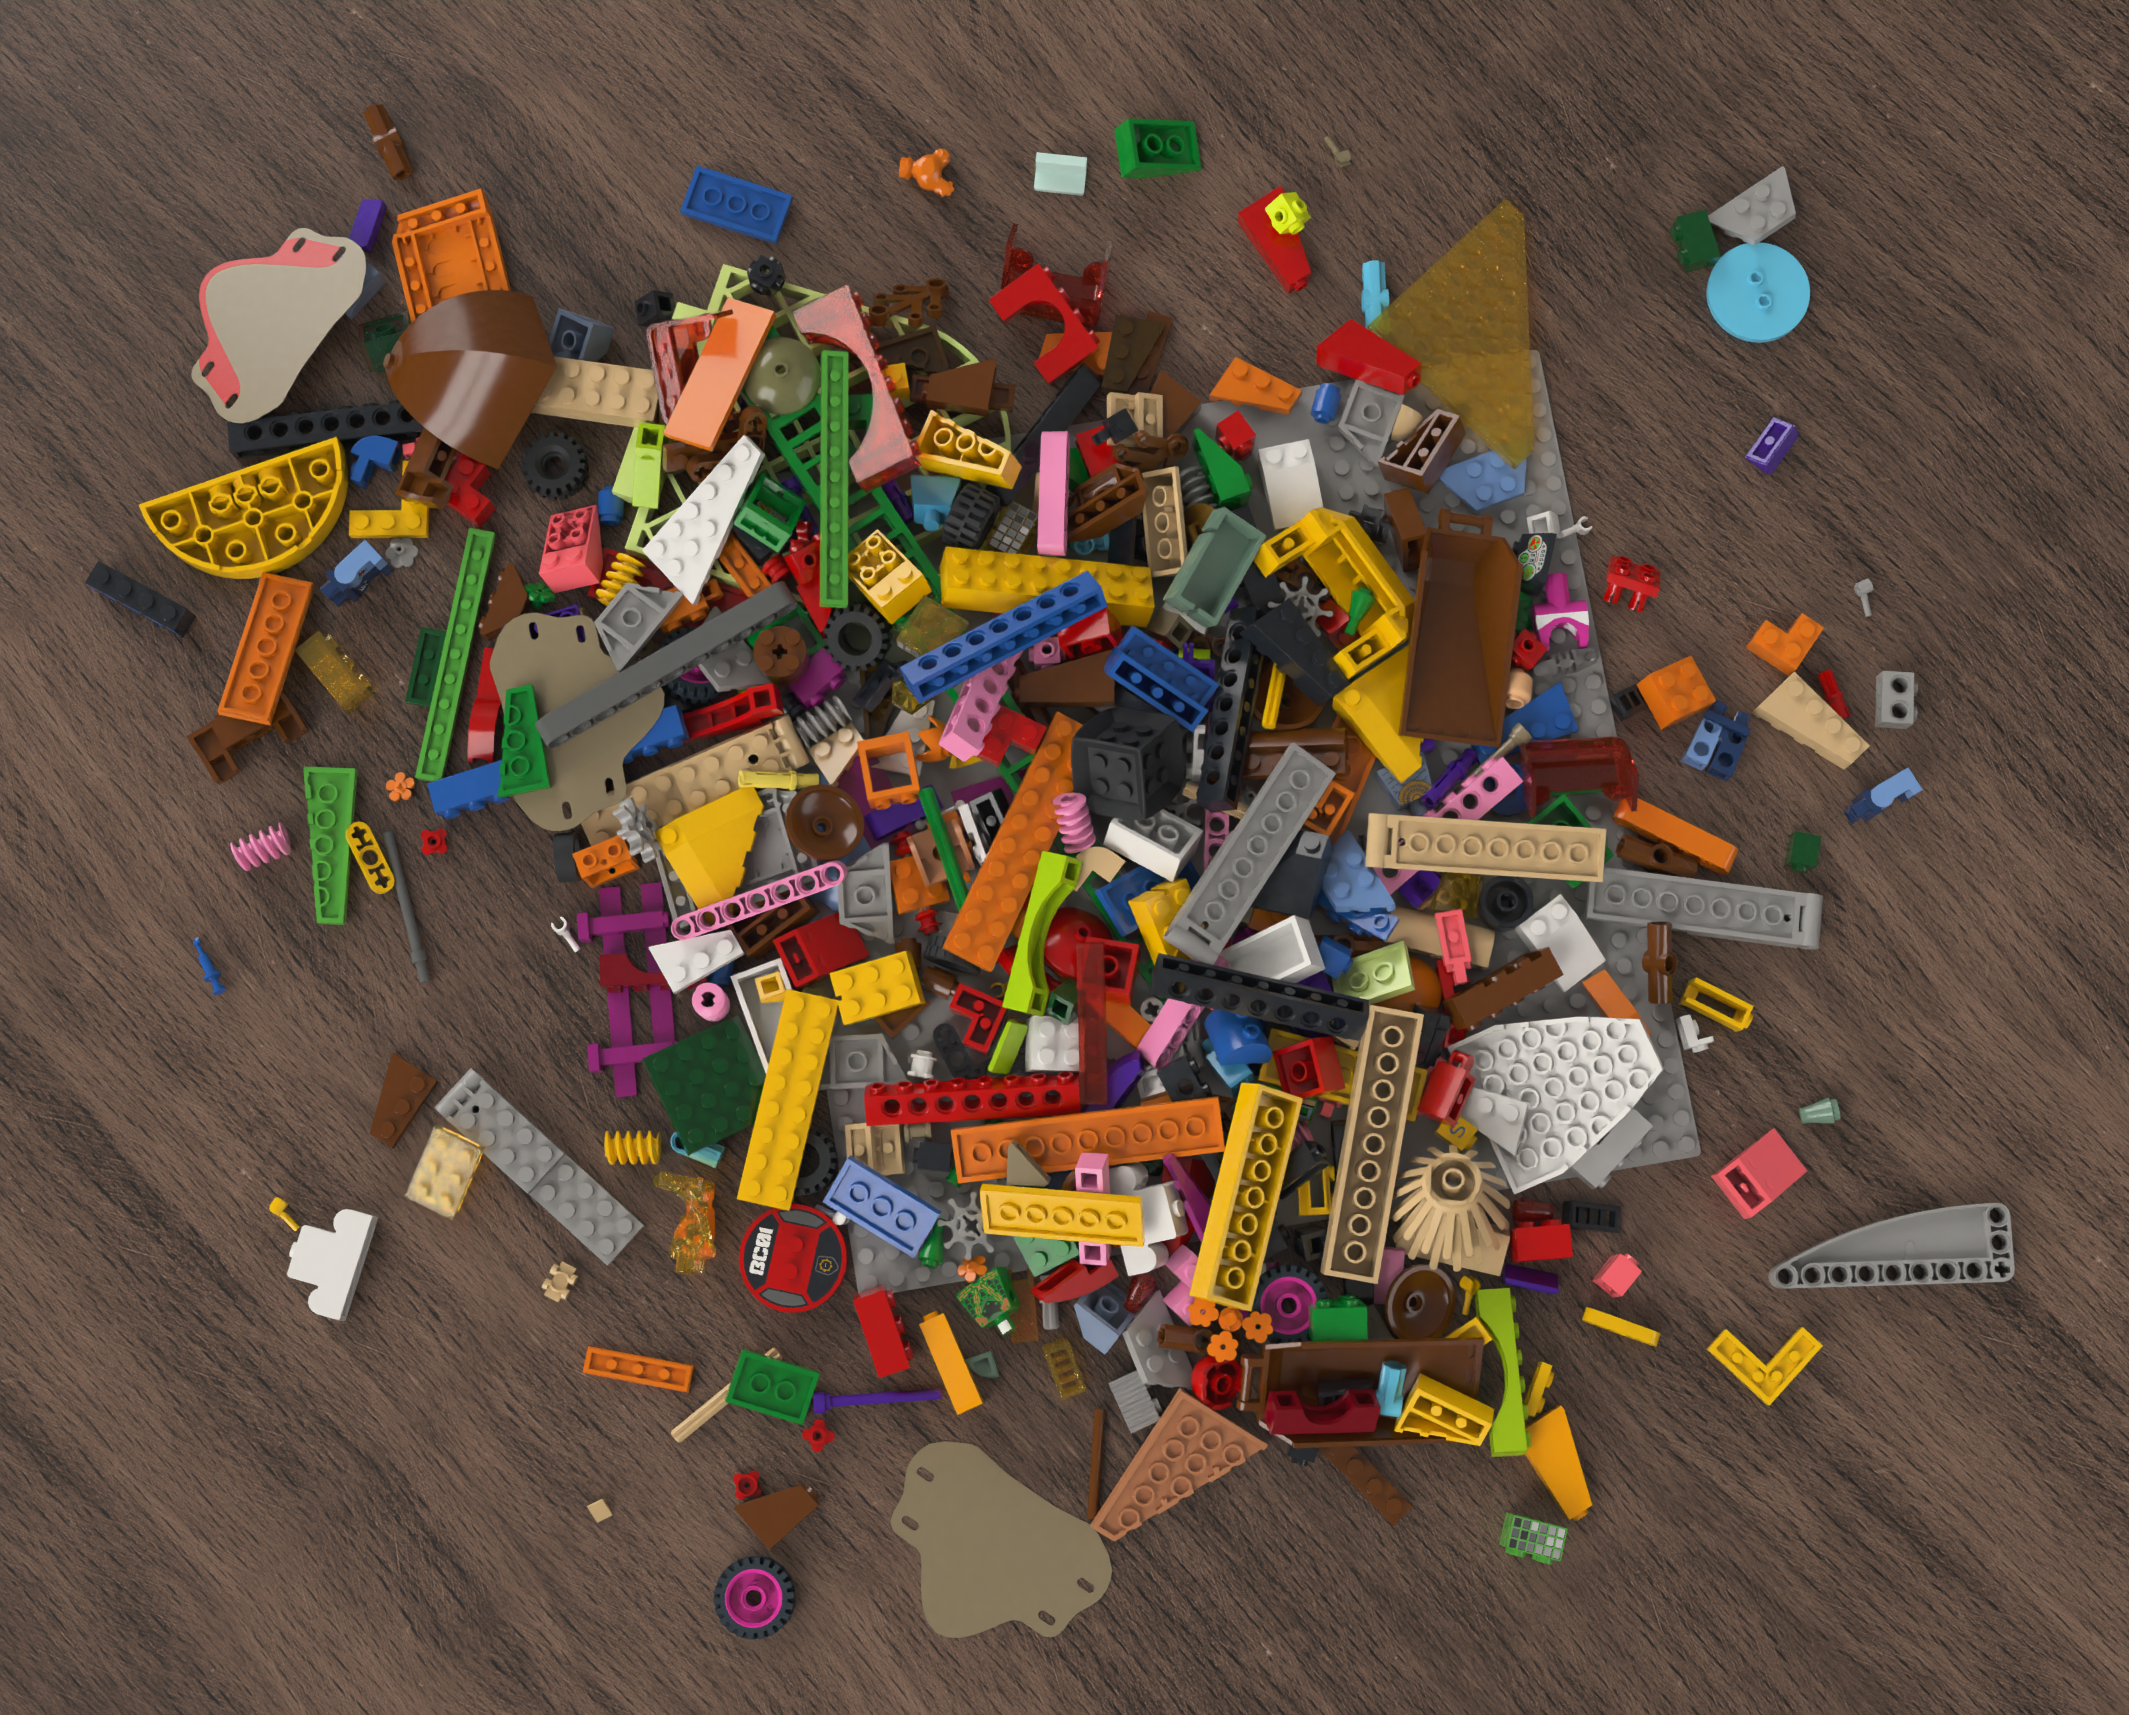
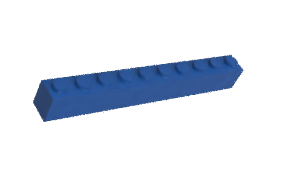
[427,705,690,819]

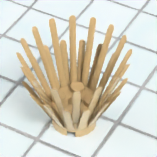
[1389,1145,1510,1272]

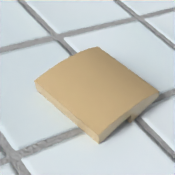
[1107,392,1163,447]
[845,1123,906,1176]

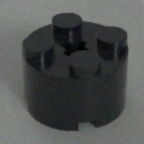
[1476,876,1534,932]

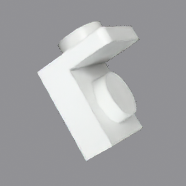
[1675,1014,1714,1053]

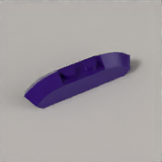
[1081,1050,1146,1113]

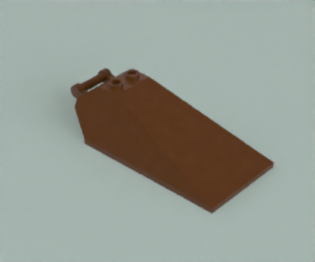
[1398,508,1523,748]
[1236,1337,1484,1448]

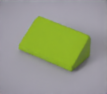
[988,1019,1028,1075]

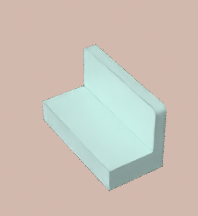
[1034,152,1087,196]

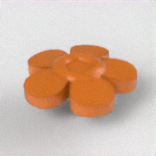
[386,772,415,802]
[957,1255,988,1283]

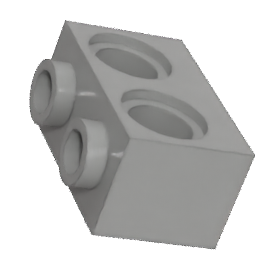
[1875,671,1918,729]

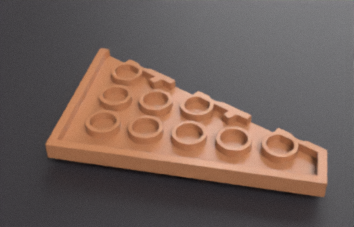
[1090,1388,1268,1542]

